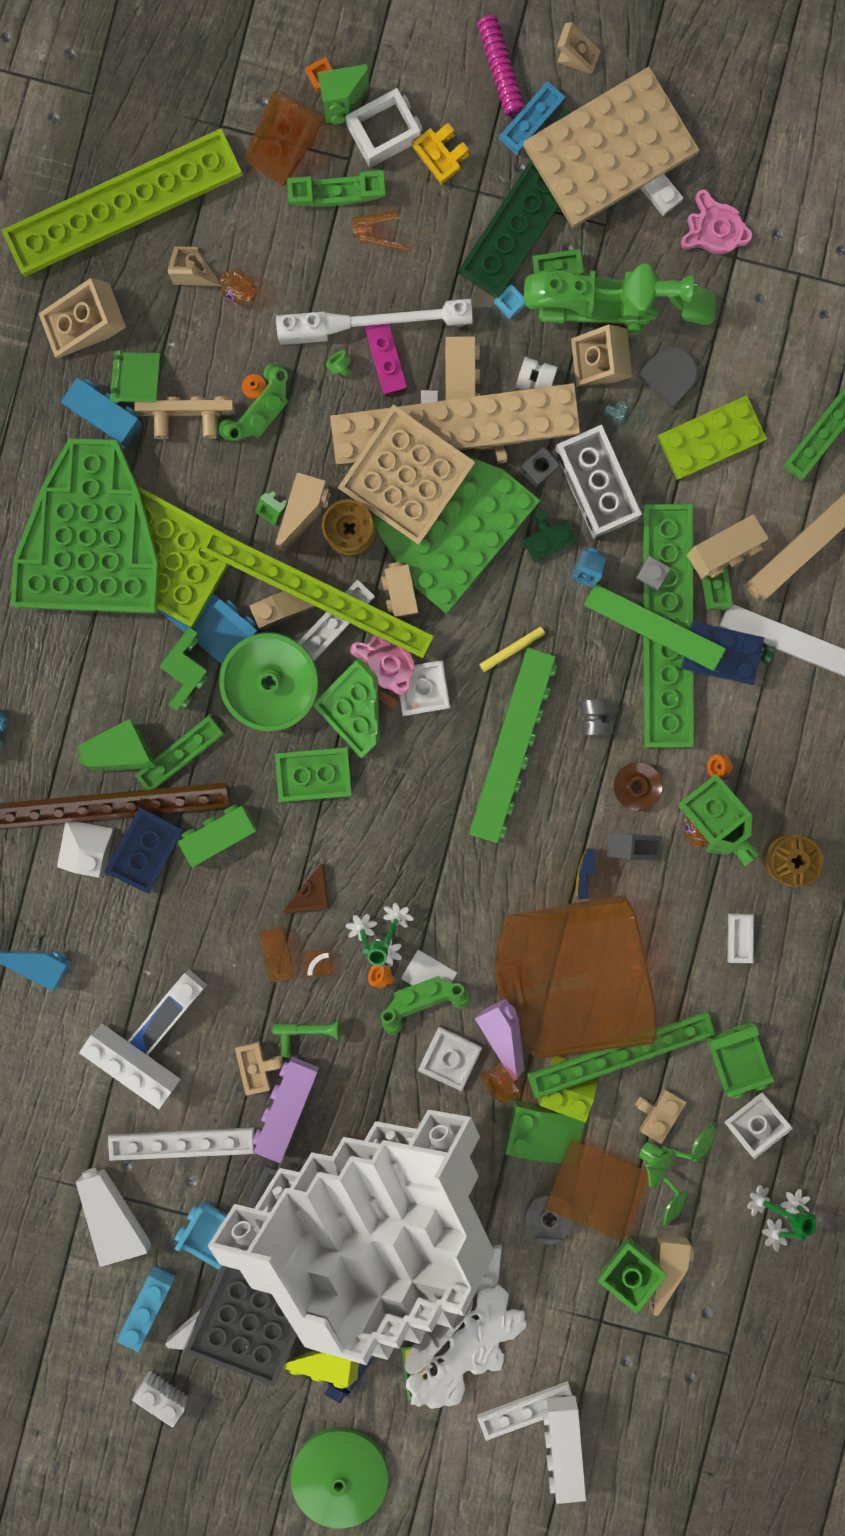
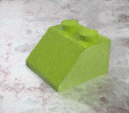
[537,1054,599,1123]

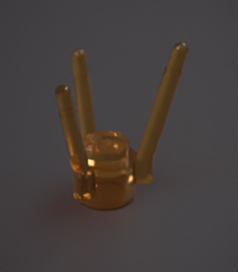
[352,210,409,251]

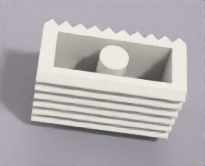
[132,1371,189,1428]

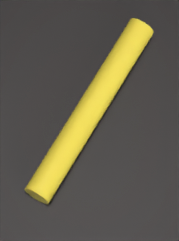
[479,626,546,672]

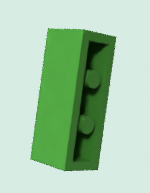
[178,804,258,867]

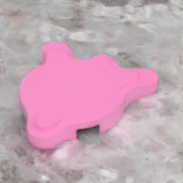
[680,190,752,254]
[350,635,414,694]

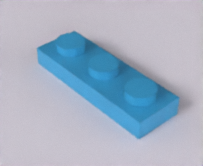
[499,81,566,155]

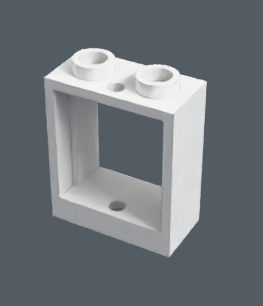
[346,88,422,168]

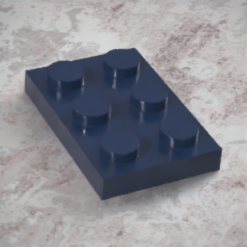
[680,621,764,686]
[104,806,183,894]

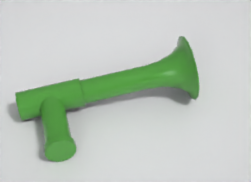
[272,1018,341,1057]

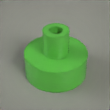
[326,350,351,376]

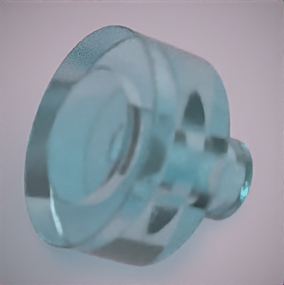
[604,400,627,426]

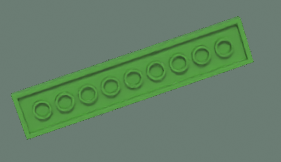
[643,504,694,748]

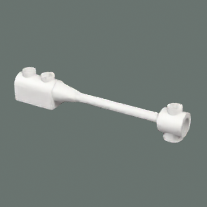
[276,299,472,345]

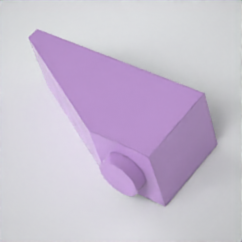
[475,998,525,1081]

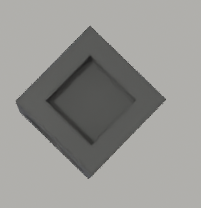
[520,447,560,489]

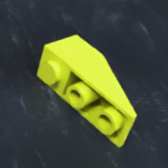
[283,1350,359,1388]

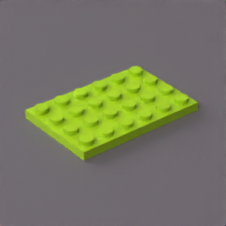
[138,486,230,628]

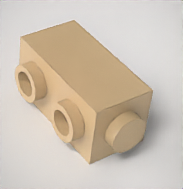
[381,562,418,619]

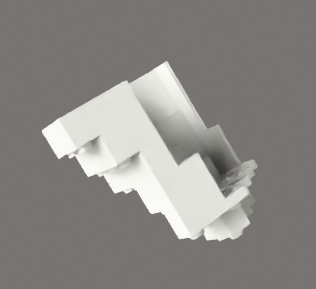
[208,1110,495,1365]

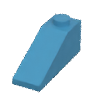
[570,548,606,588]
[0,950,72,991]

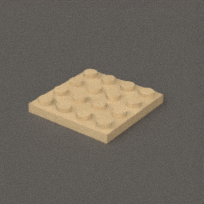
[338,404,475,545]

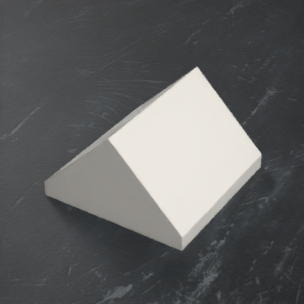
[724,1092,793,1159]

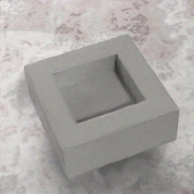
[636,556,670,591]

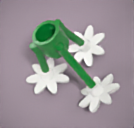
[346,903,414,967]
[747,1185,816,1252]

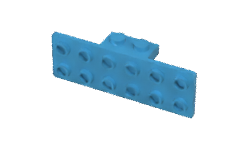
[157,594,275,684]

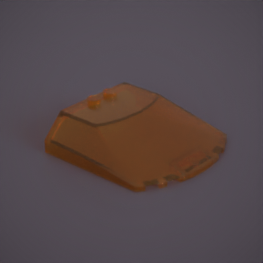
[495,895,656,1058]

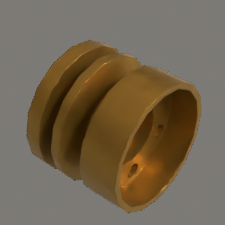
[322,499,376,557]
[762,834,823,887]

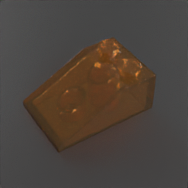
[243,91,324,186]

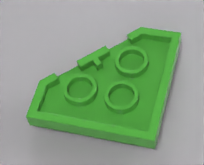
[313,658,380,758]

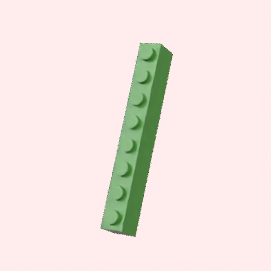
[469,648,558,843]

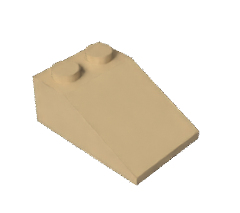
[38,278,126,358]
[276,472,331,552]

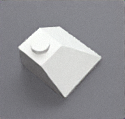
[57,821,114,878]

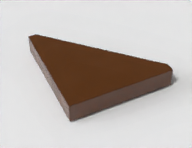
[284,864,329,914]

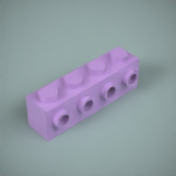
[252,1057,319,1163]

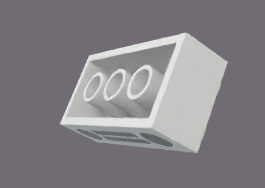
[554,425,642,539]

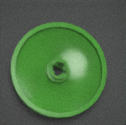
[219,632,318,731]
[291,1427,388,1529]

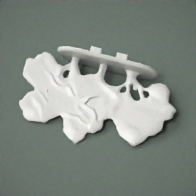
[405,1285,526,1409]

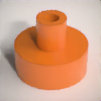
[242,374,267,401]
[707,754,733,779]
[368,964,394,989]

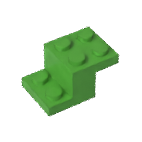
[159,626,208,711]

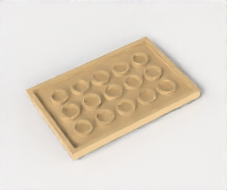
[523,67,699,228]

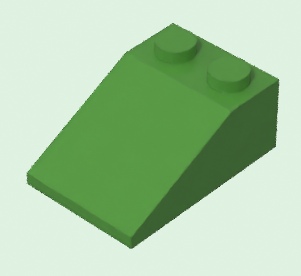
[504,1100,585,1165]

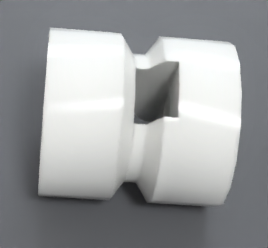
[515,357,557,390]

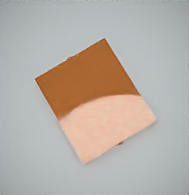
[544,1140,649,1242]

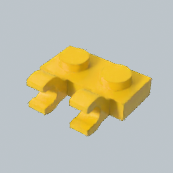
[411,123,469,185]

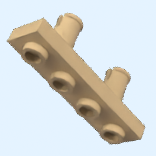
[135,396,236,439]

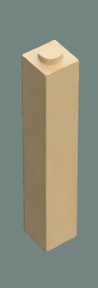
[746,492,845,601]

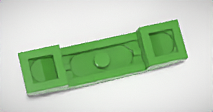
[287,170,386,207]

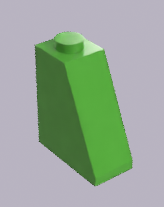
[78,719,156,772]

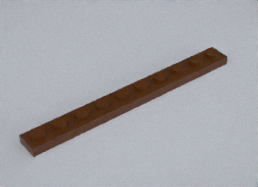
[0,782,230,828]

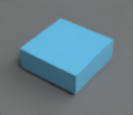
[494,284,526,320]

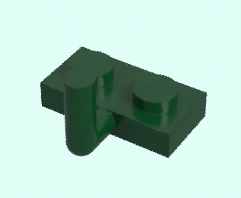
[523,510,577,563]

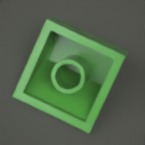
[318,64,369,124]
[597,1236,667,1314]

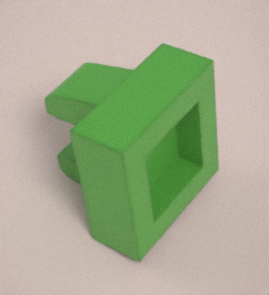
[255,492,287,526]

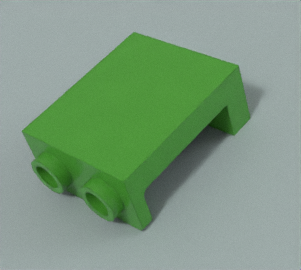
[706,1022,775,1098]

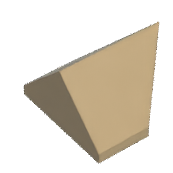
[168,246,222,286]

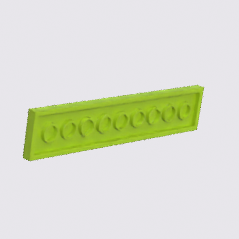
[1,128,243,277]

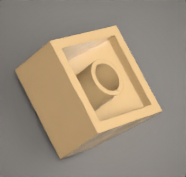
[571,325,632,387]

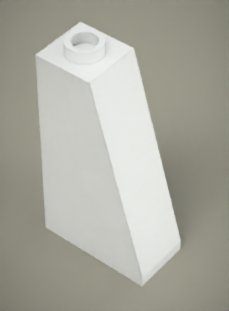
[76,1168,151,1267]

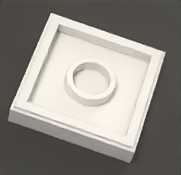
[399,660,450,716]
[418,1026,483,1091]

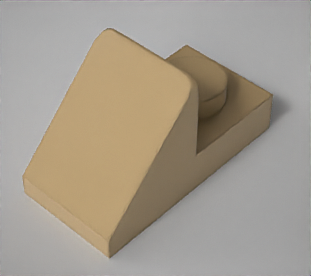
[557,22,600,74]

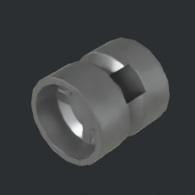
[579,699,613,736]

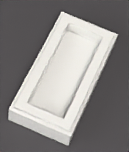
[728,914,754,963]

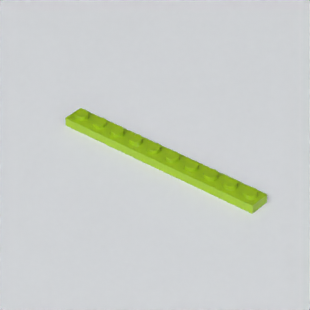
[200,528,433,659]

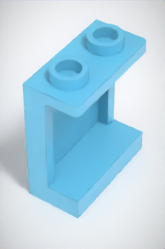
[174,1200,227,1272]

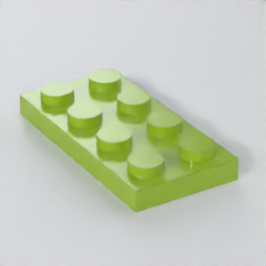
[657,395,767,481]

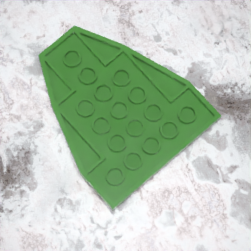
[10,439,160,614]
[348,456,540,614]

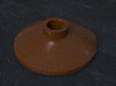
[613,762,662,811]

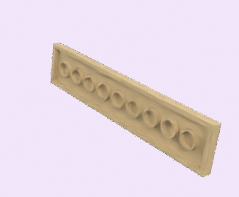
[330,383,580,466]

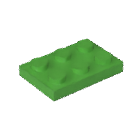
[275,748,352,802]

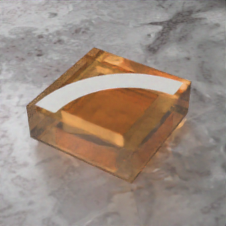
[305,951,331,977]

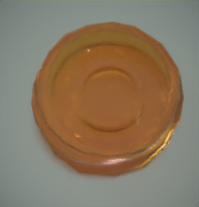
[480,1062,521,1104]

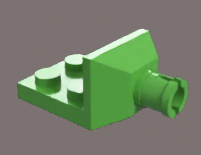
[678,774,760,867]

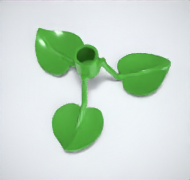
[639,1121,716,1227]

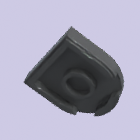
[637,348,697,408]

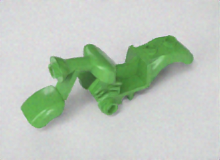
[524,263,716,334]

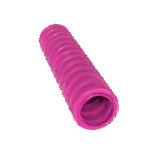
[477,15,525,116]

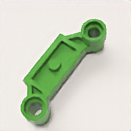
[218,363,289,441]
[381,976,471,1035]

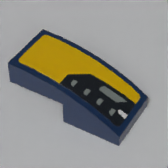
[576,848,596,900]

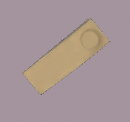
[249,579,318,631]
[650,1235,694,1316]

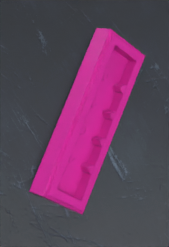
[364,324,407,396]

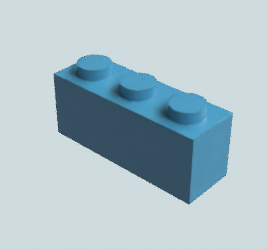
[61,378,142,448]

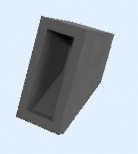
[607,832,662,860]

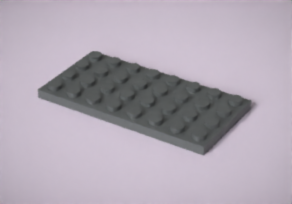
[183,1165,297,1387]

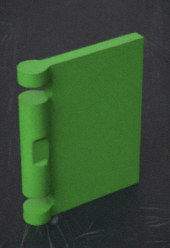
[110,351,160,403]

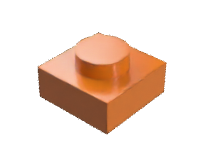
[305,57,333,93]

